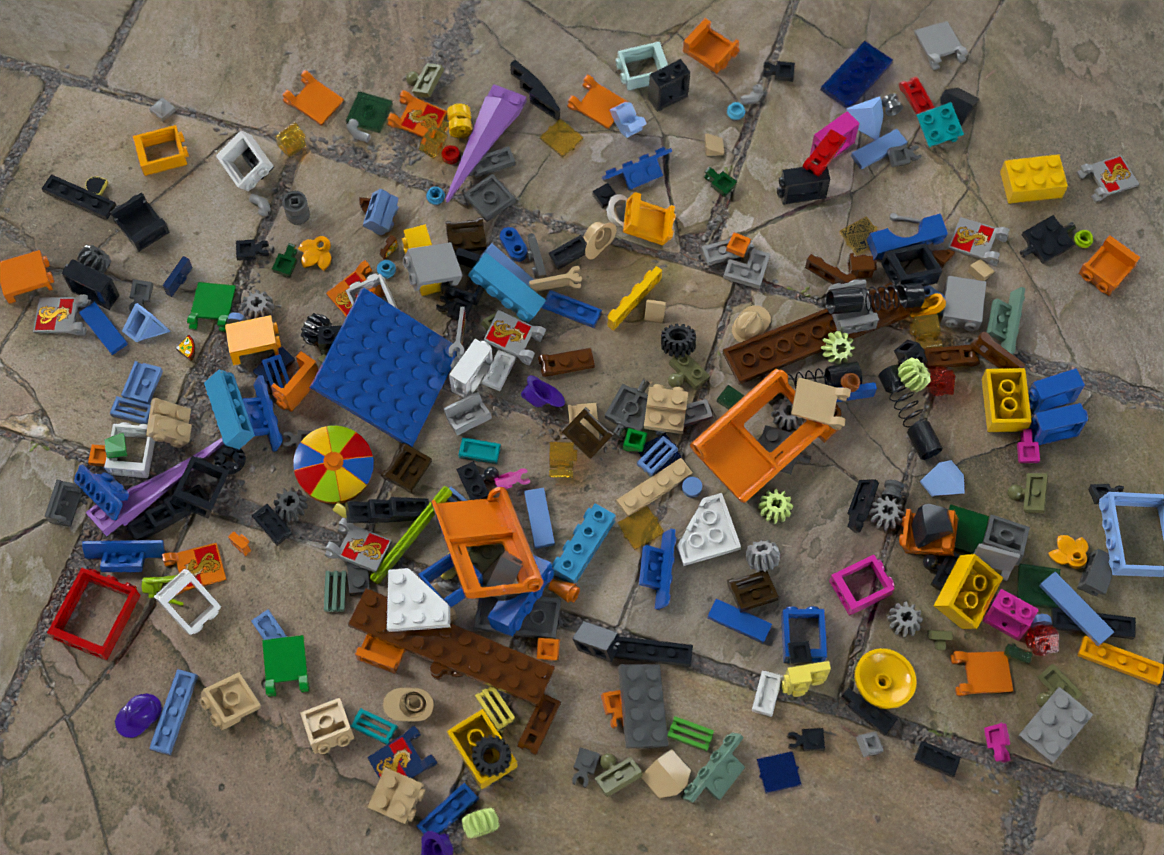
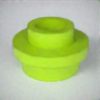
[1074,230,1093,248]

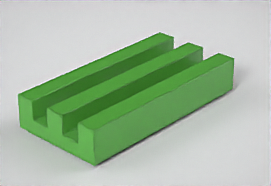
[667,716,714,752]

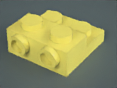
[781,661,831,697]

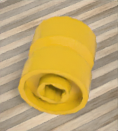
[447,104,472,138]

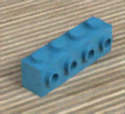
[468,253,546,323]
[204,369,255,449]
[552,503,616,584]

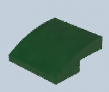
[948,504,989,554]

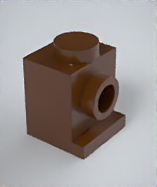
[847,253,877,279]

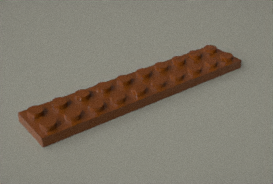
[722,282,912,385]
[348,588,555,706]

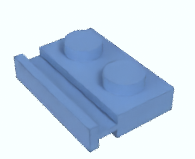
[121,361,163,405]

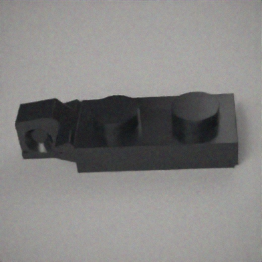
[847,479,879,533]
[841,687,898,736]

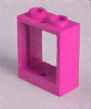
[810,111,860,158]
[829,554,895,616]
[982,589,1039,641]

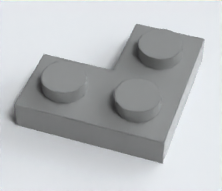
[723,249,771,289]

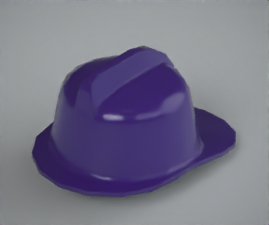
[521,375,565,408]
[115,693,162,738]
[421,831,453,855]

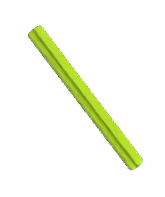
[370,486,452,584]

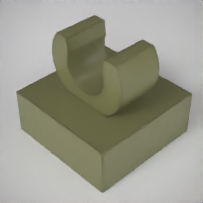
[928,630,953,650]

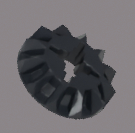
[214,445,246,475]

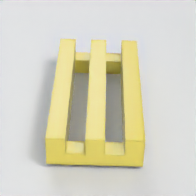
[475,686,515,731]

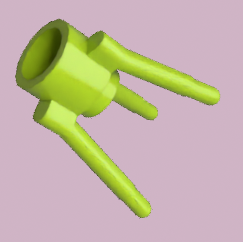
[141,575,184,606]

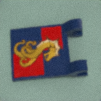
[367,726,438,779]

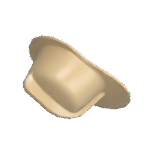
[584,222,617,260]
[732,305,771,342]
[383,688,434,721]

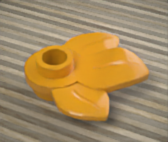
[298,236,332,271]
[1048,535,1089,569]

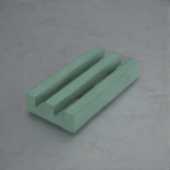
[324,571,347,612]

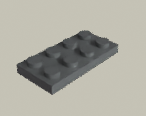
[474,593,561,639]
[618,664,668,748]

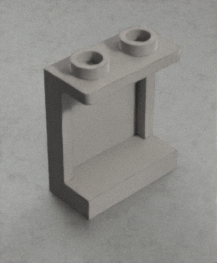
[403,242,463,291]
[940,276,986,331]
[827,279,879,334]

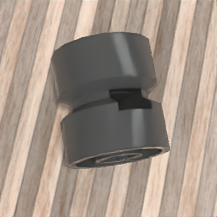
[282,191,310,225]

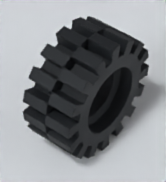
[661,323,696,358]
[472,735,511,777]

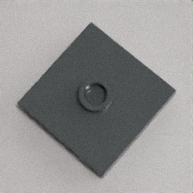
[463,174,516,222]

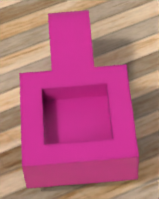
[1017,429,1040,463]
[494,468,530,489]
[984,723,1010,763]

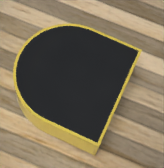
[85,176,108,196]

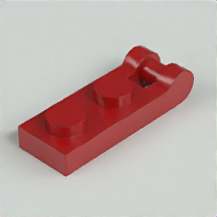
[899,76,935,115]
[802,129,847,177]

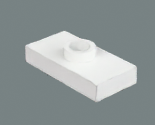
[482,350,516,391]
[752,670,782,717]

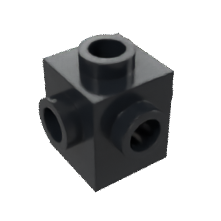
[894,340,928,365]

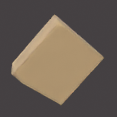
[704,134,724,156]
[968,259,995,281]
[645,300,666,323]

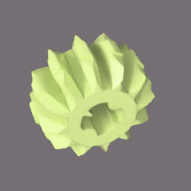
[821,331,855,364]
[898,358,931,392]
[758,489,793,524]
[462,808,499,838]

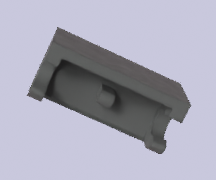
[45,479,83,527]
[1077,549,1112,596]
[486,551,522,601]

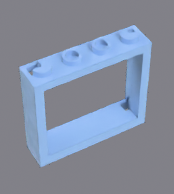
[1099,492,1164,577]

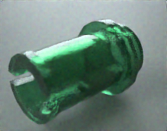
[1004,643,1033,664]

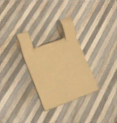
[529,266,582,292]
[791,377,851,430]

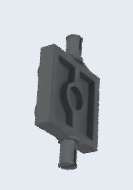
[605,379,650,438]
[756,425,811,475]

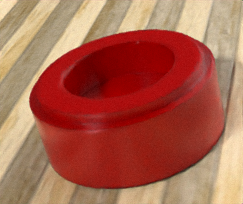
[442,145,460,164]

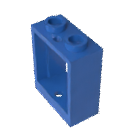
[1028,368,1085,415]
[1028,403,1088,445]
[418,551,483,608]
[781,606,827,663]

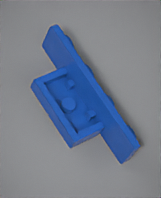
[602,146,673,190]
[242,375,283,452]
[74,465,130,520]
[639,528,676,610]
[82,540,166,572]

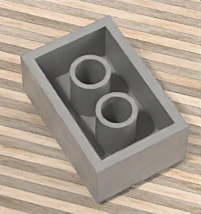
[1017,687,1094,765]

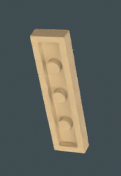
[616,458,693,518]

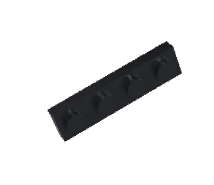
[41,174,117,220]
[1051,607,1136,639]
[614,636,693,667]

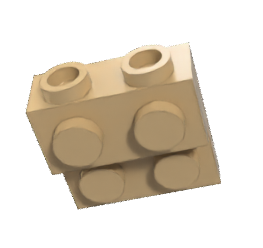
[644,384,688,434]
[146,398,192,448]
[200,672,261,730]
[300,698,355,754]
[368,768,426,824]

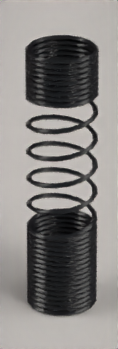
[826,283,925,314]
[762,361,862,402]
[878,364,943,460]

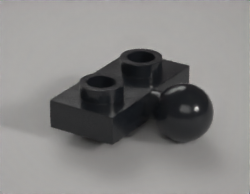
[456,461,499,500]
[923,552,960,591]

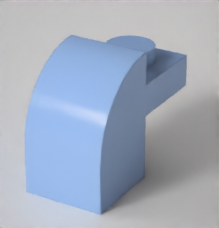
[610,102,646,138]

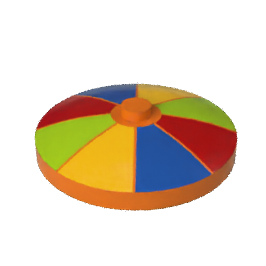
[293,426,374,504]

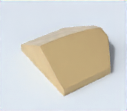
[640,749,691,799]

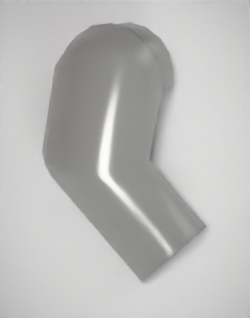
[740,84,764,105]
[347,119,371,143]
[249,194,271,217]

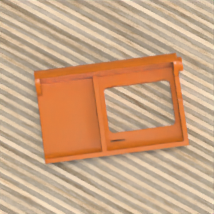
[690,369,829,503]
[431,487,543,599]

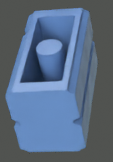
[363,189,399,235]

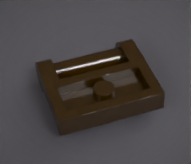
[445,217,487,253]
[562,407,615,460]
[381,443,432,493]
[727,570,779,613]

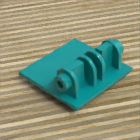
[916,102,964,147]

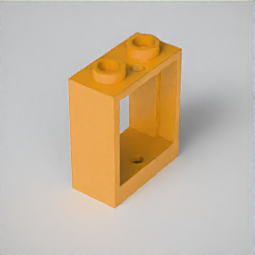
[133,125,189,176]

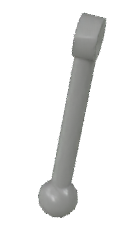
[890,213,922,223]

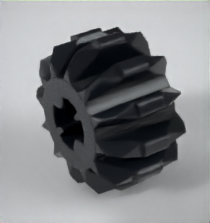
[301,313,332,347]

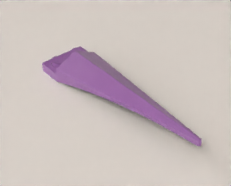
[446,84,527,203]
[85,438,224,536]

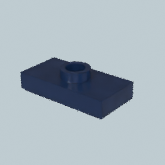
[163,256,193,297]
[253,346,295,384]

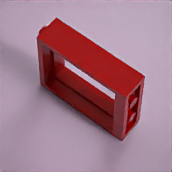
[47,568,141,661]

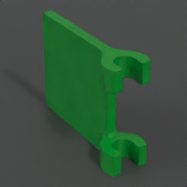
[187,282,236,332]
[262,635,310,697]

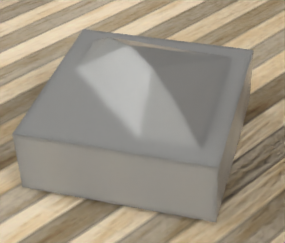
[149,97,176,122]
[856,732,884,757]

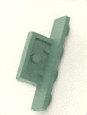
[987,287,1025,355]
[681,732,745,803]

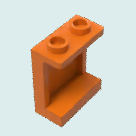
[683,18,740,74]
[1078,235,1141,296]
[0,250,54,304]
[271,351,319,412]
[899,509,958,556]
[355,635,405,674]

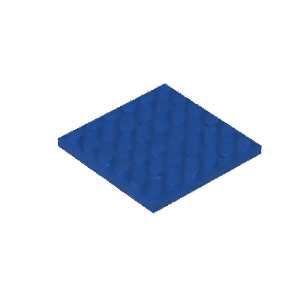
[310,288,457,447]

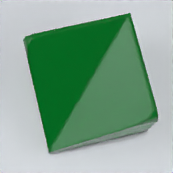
[623,428,647,452]
[104,433,127,459]

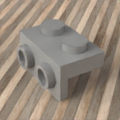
[444,392,492,435]

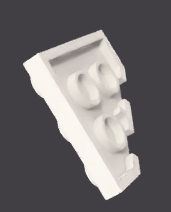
[677,493,741,566]
[387,568,450,632]

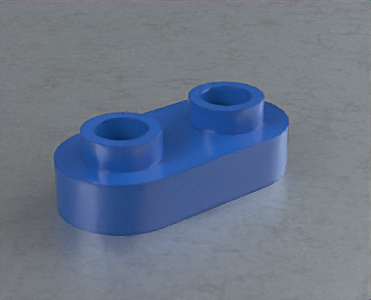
[500,227,527,262]

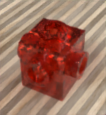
[926,367,956,396]
[1025,624,1059,656]

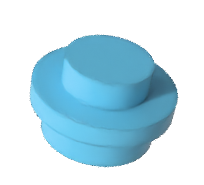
[727,102,745,120]

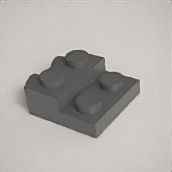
[982,514,1030,566]

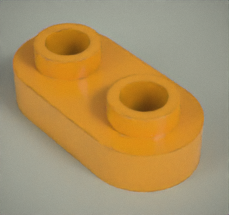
[910,293,946,321]

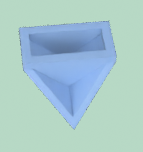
[846,97,884,140]
[122,303,171,342]
[920,460,965,497]

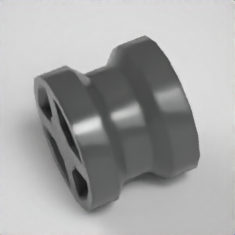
[881,93,903,116]
[881,479,904,503]

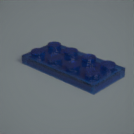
[820,40,893,108]

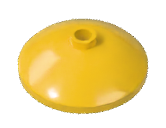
[855,648,917,709]

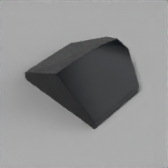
[940,87,980,126]
[911,503,953,549]

